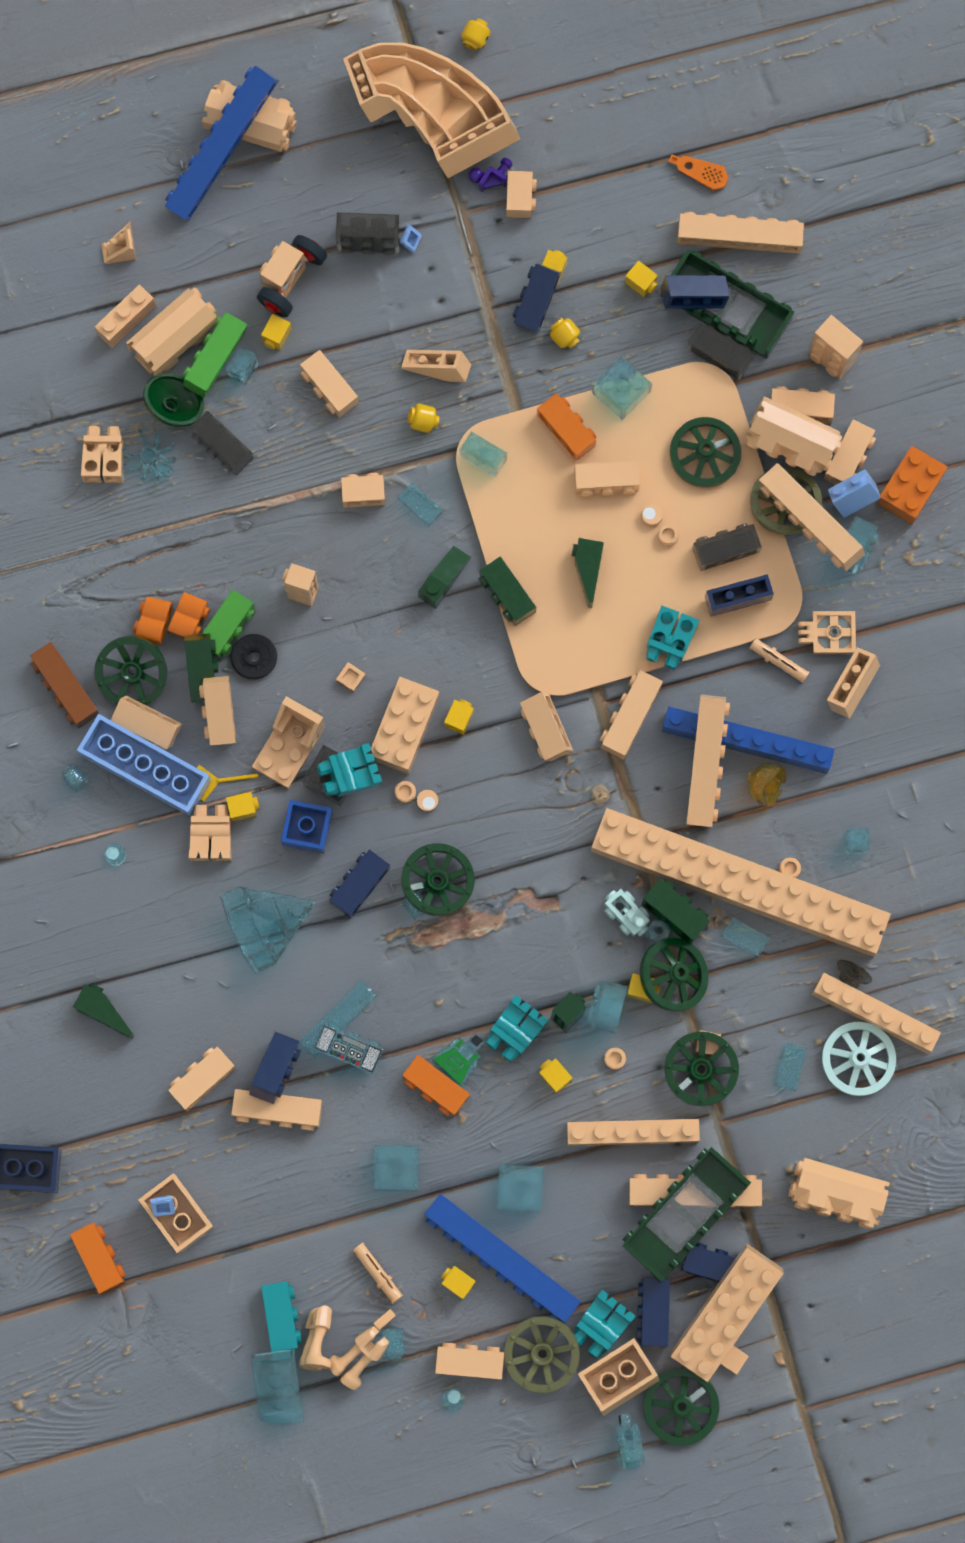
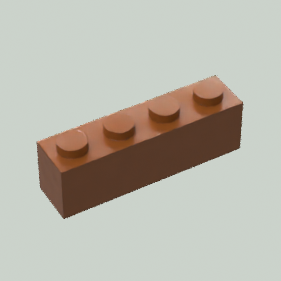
[30,642,100,728]

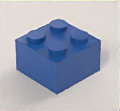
[281,800,333,854]

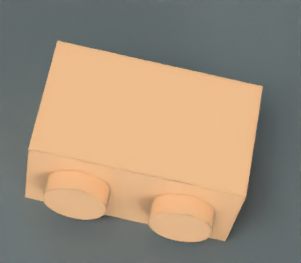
[506,171,537,218]
[341,473,385,508]

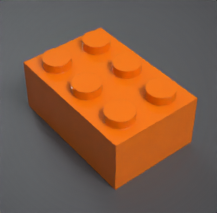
[876,446,948,525]

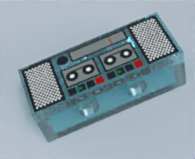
[312,1022,383,1074]

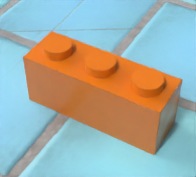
[537,393,597,461]
[402,1055,470,1117]
[70,1222,126,1295]

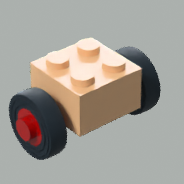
[257,235,327,318]

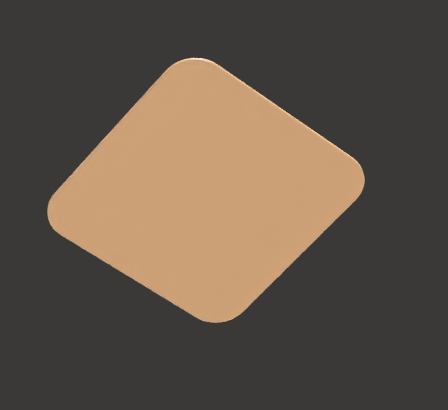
[456,362,802,696]

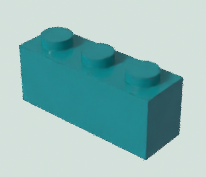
[261,1281,302,1353]

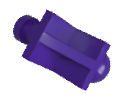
[469,158,513,192]

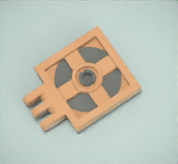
[798,611,856,654]

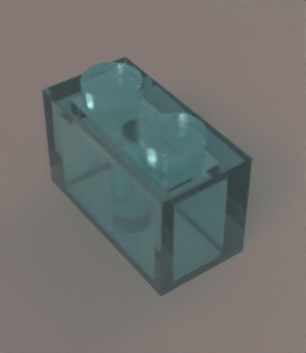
[460,431,507,477]

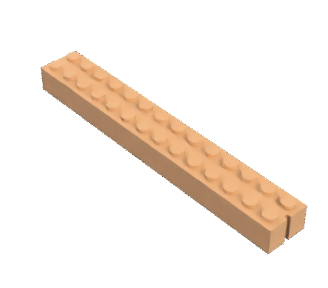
[591,808,891,957]

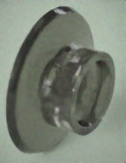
[837,960,872,988]

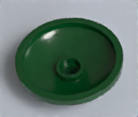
[143,373,204,427]

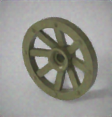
[750,467,822,535]
[504,1316,580,1393]

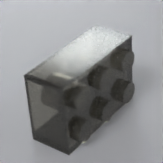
[336,212,400,255]

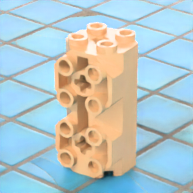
[202,80,297,152]
[126,287,218,376]
[745,396,842,476]
[788,1158,890,1229]

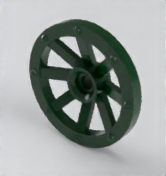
[670,417,741,488]
[94,636,167,705]
[401,843,475,916]
[640,938,709,1012]
[664,1032,739,1106]
[643,1368,719,1445]

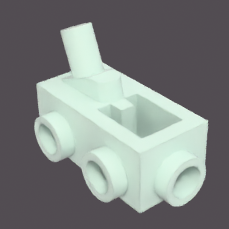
[604,889,650,937]

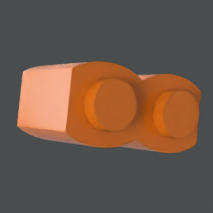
[167,592,210,639]
[133,596,173,645]

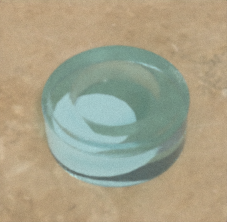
[104,843,126,866]
[442,1389,464,1411]

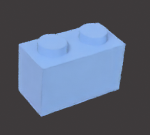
[828,469,881,518]

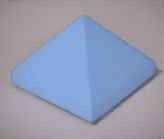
[400,224,422,253]
[150,1196,176,1217]

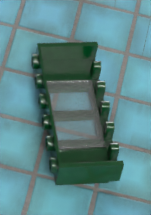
[661,249,794,359]
[622,1147,751,1283]

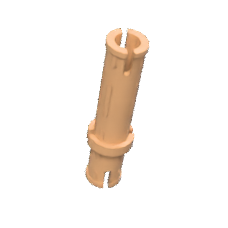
[749,638,810,683]
[352,1243,403,1304]

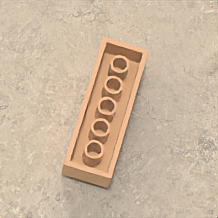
[671,1243,784,1382]

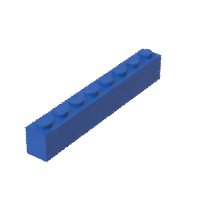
[165,66,279,220]
[662,706,835,774]
[424,1194,581,1323]

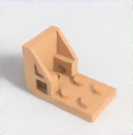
[252,696,325,789]

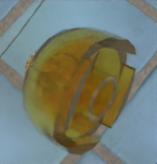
[747,763,787,806]

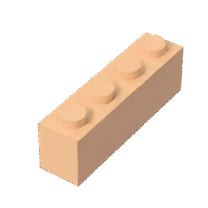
[600,670,663,760]
[231,1089,323,1131]

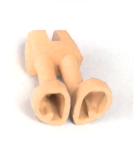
[299,1306,332,1371]
[329,1326,389,1390]

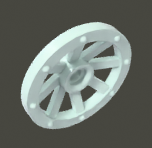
[822,1022,896,1096]

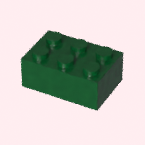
[641,879,710,944]

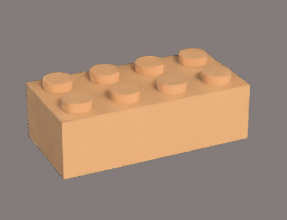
[371,677,440,774]

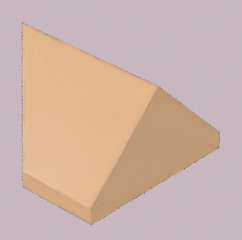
[101,221,136,264]

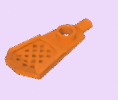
[668,154,728,191]

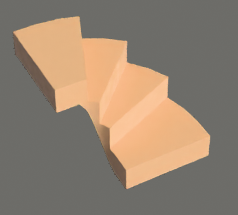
[343,43,520,178]

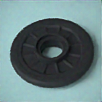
[231,634,277,679]

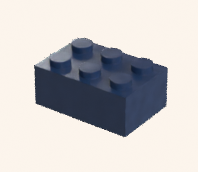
[0,1144,62,1193]

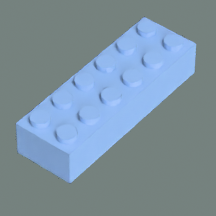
[77,714,212,816]

